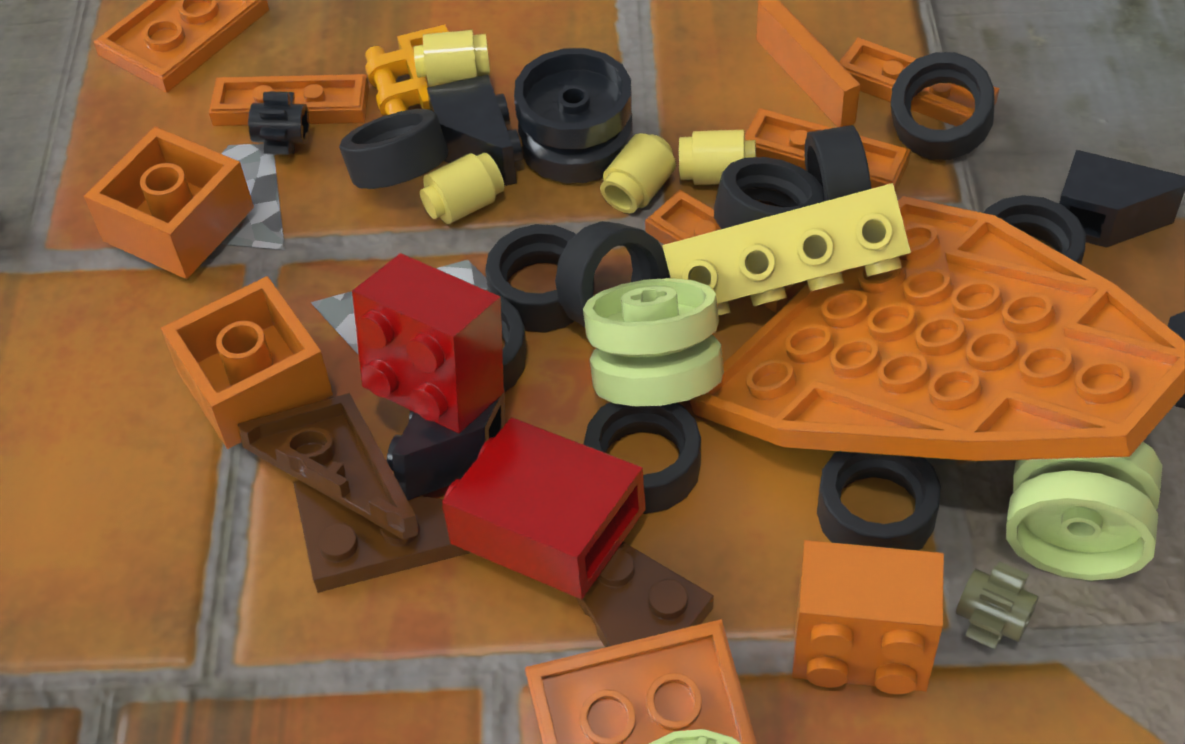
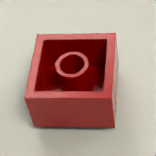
[352,253,504,434]

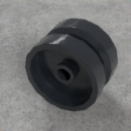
[514,48,633,183]

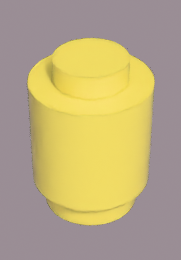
[414,30,491,87]
[679,129,756,185]
[600,133,676,214]
[419,152,504,224]

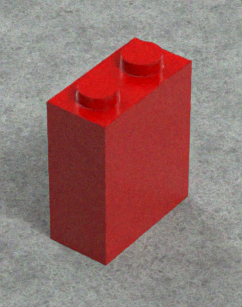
[442,417,646,599]

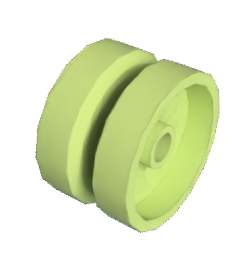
[583,278,724,407]
[1006,442,1162,581]

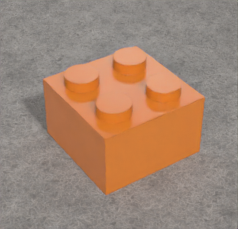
[84,126,254,279]
[161,276,333,449]
[792,540,944,695]

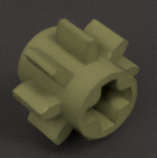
[956,561,1039,650]

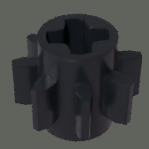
[248,91,310,155]

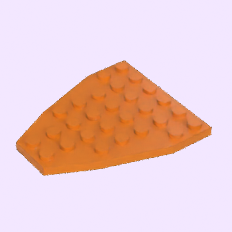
[689,196,1185,461]

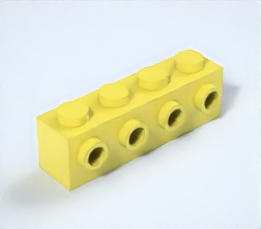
[662,183,911,315]

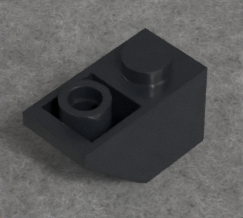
[427,75,523,186]
[1059,150,1185,248]
[387,388,505,500]

